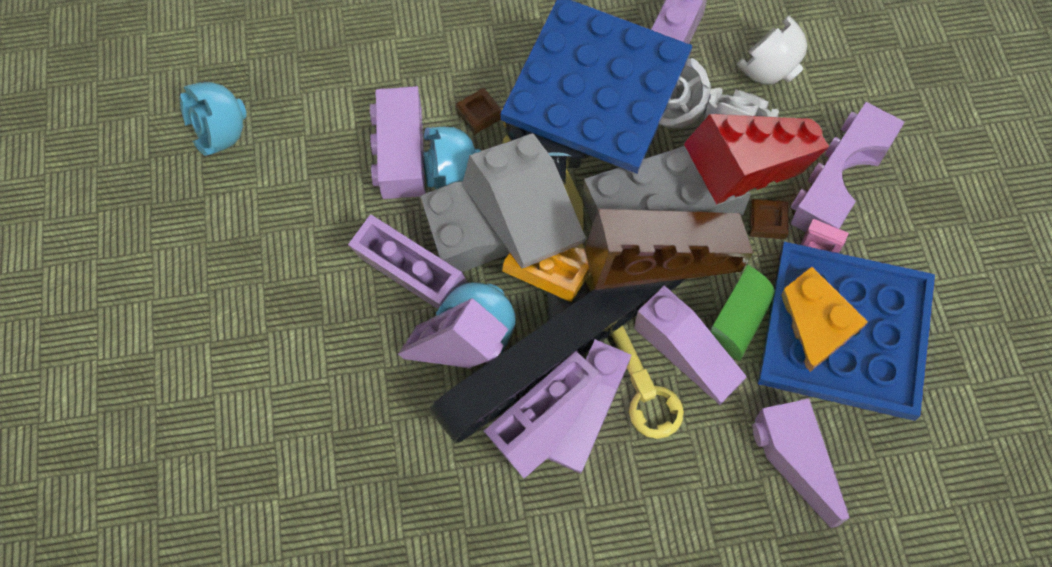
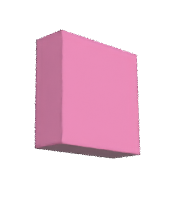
[800,219,849,253]

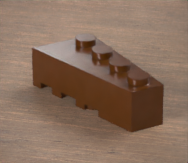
[585,209,753,290]

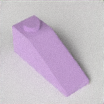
[634,286,747,405]
[398,298,508,368]
[547,339,632,474]
[484,351,602,478]
[752,399,849,528]

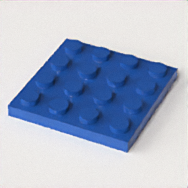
[500,0,693,174]
[758,242,935,421]

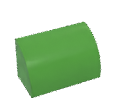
[710,265,775,361]

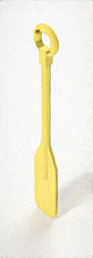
[502,135,684,439]

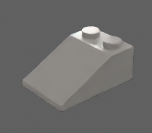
[462,133,586,269]
[421,181,510,272]

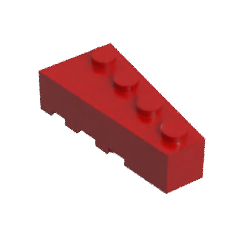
[684,114,829,205]

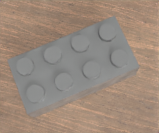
[582,146,751,223]

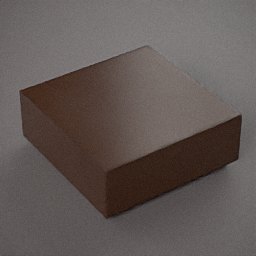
[455,88,502,135]
[749,199,789,240]

